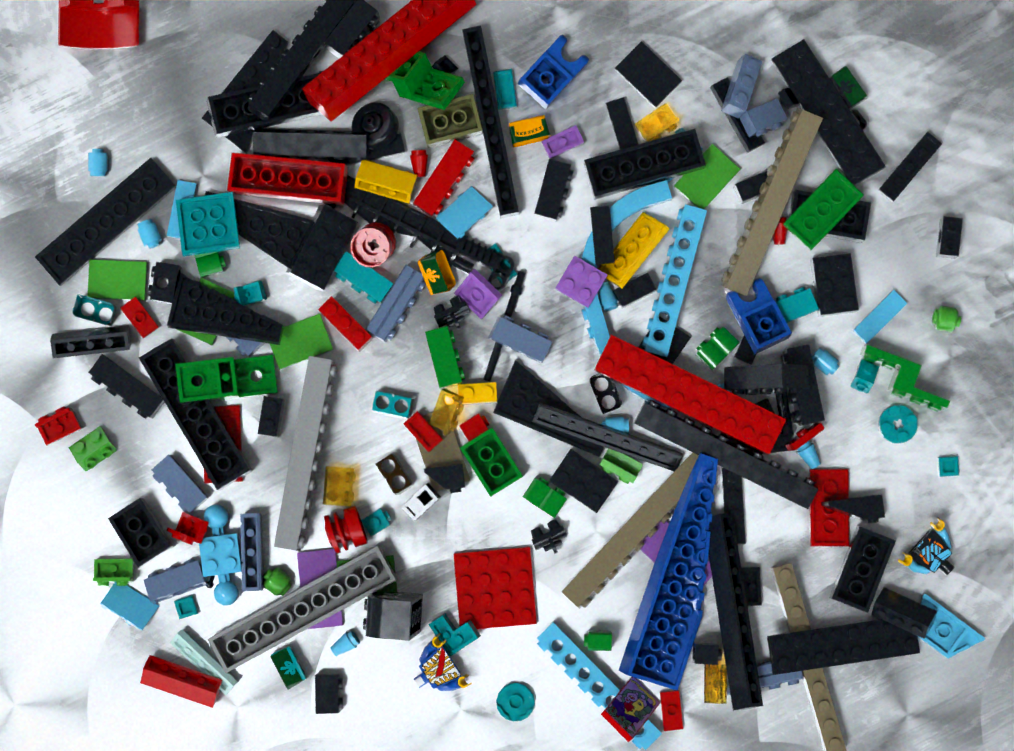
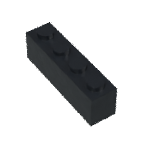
[50,325,131,359]
[88,354,165,419]

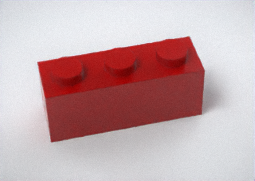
[318,296,373,352]

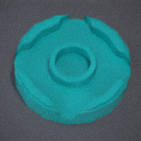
[496,683,535,721]

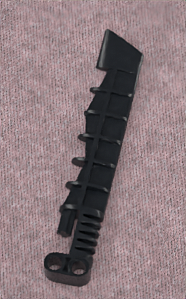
[324,175,515,292]

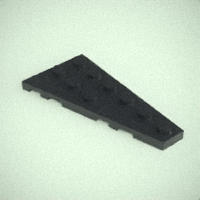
[202,30,288,154]
[205,191,312,268]
[167,273,284,345]
[493,360,604,457]

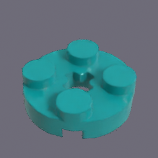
[878,405,917,444]

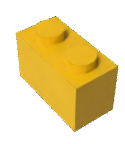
[458,382,497,405]

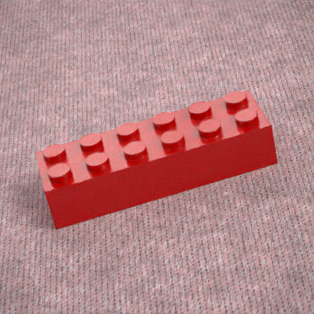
[227,153,348,205]

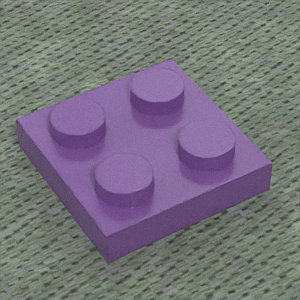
[555,255,608,308]
[454,269,502,319]

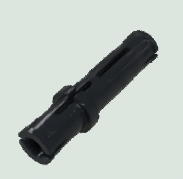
[775,392,794,437]

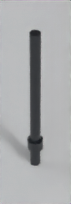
[483,271,526,382]

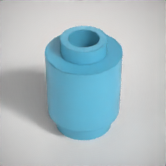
[88,149,108,176]
[137,219,162,249]
[812,348,839,375]
[602,417,629,434]

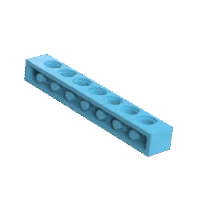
[642,204,707,359]
[537,622,662,750]

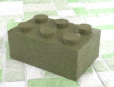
[417,94,483,148]

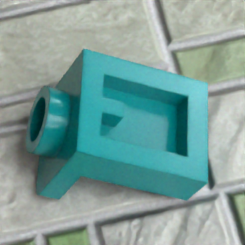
[361,508,392,537]

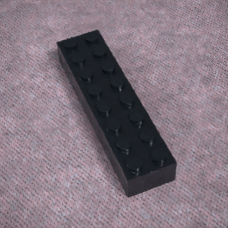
[139,338,252,491]

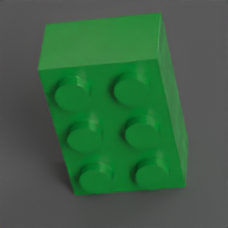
[425,326,465,390]
[460,428,523,497]

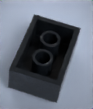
[325,0,380,58]
[810,253,859,317]
[549,449,619,513]
[107,498,174,568]

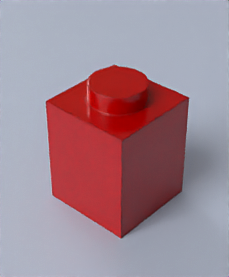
[459,413,490,442]

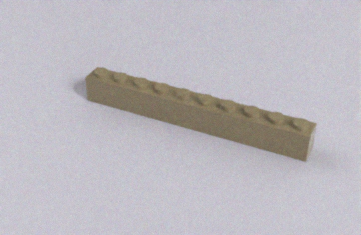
[722,107,823,296]
[561,452,698,609]
[771,563,847,751]

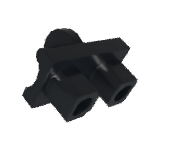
[434,296,470,330]
[531,519,567,554]

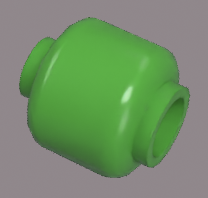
[932,305,961,332]
[263,567,292,596]

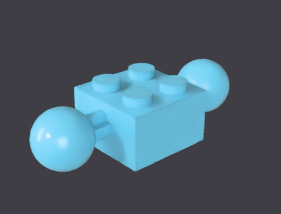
[199,504,243,606]

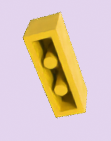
[355,160,417,204]

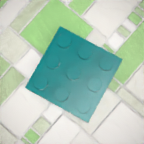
[176,192,240,257]

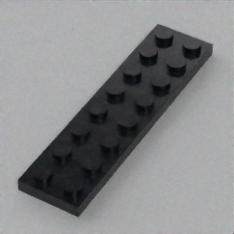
[771,39,886,186]
[35,157,176,286]
[767,619,920,675]

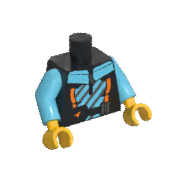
[898,517,954,575]

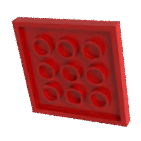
[453,547,537,629]

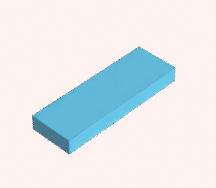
[167,180,197,239]
[853,290,907,344]

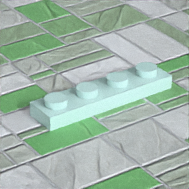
[170,629,237,695]

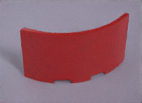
[58,0,139,49]

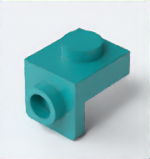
[234,281,267,306]
[851,359,879,393]

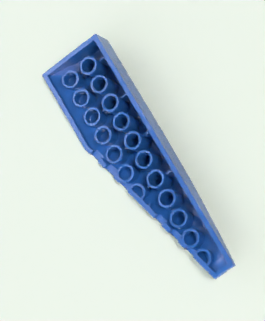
[618,453,718,691]

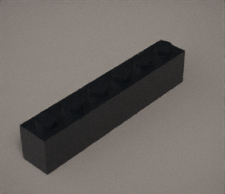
[253,128,370,161]

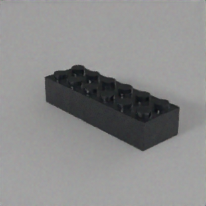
[206,73,323,138]
[583,129,706,200]

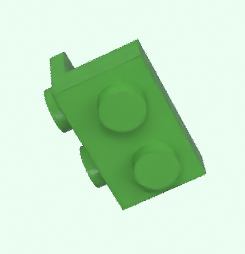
[69,426,117,471]
[599,448,643,484]
[92,559,134,586]

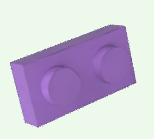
[542,125,584,159]

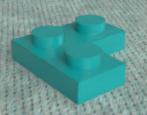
[429,613,481,656]

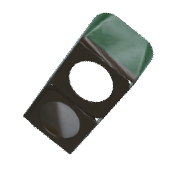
[375,454,412,495]

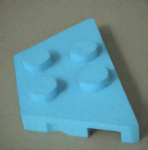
[918,593,985,659]

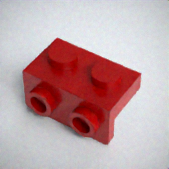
[34,406,82,446]
[166,512,209,545]

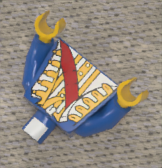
[414,633,472,691]

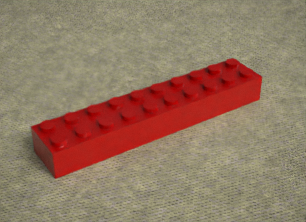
[302,0,477,122]
[594,335,786,454]

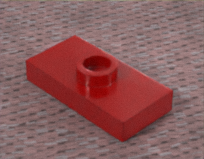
[120,296,159,338]
[403,411,443,452]
[785,422,824,451]
[660,690,683,731]

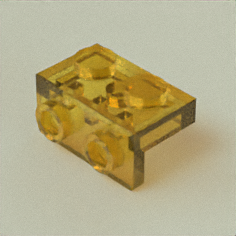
[634,103,679,142]
[429,388,464,436]
[323,466,356,507]
[704,664,727,704]

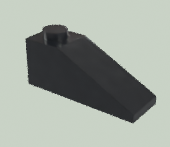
[821,494,885,523]

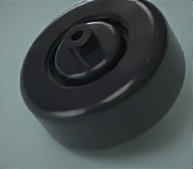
[351,102,399,150]

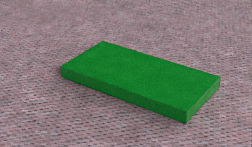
[783,169,864,251]

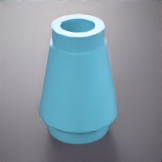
[598,282,618,312]
[797,440,821,469]
[330,630,360,657]

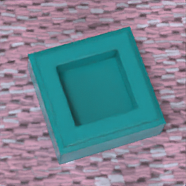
[938,456,959,477]
[174,595,198,619]

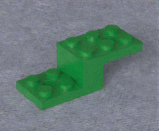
[385,52,465,110]
[860,345,950,412]
[175,355,278,403]

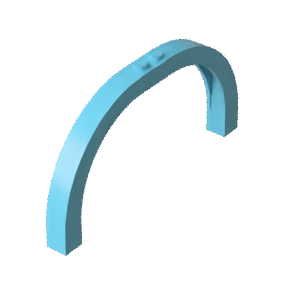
[581,180,732,409]

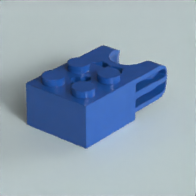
[517,35,589,109]
[726,278,792,354]

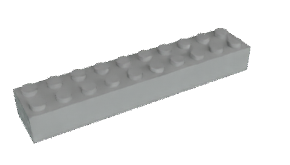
[274,356,337,551]
[208,545,398,673]

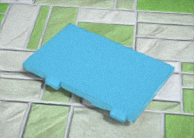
[436,186,493,239]
[100,583,159,631]

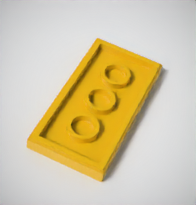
[598,212,669,288]

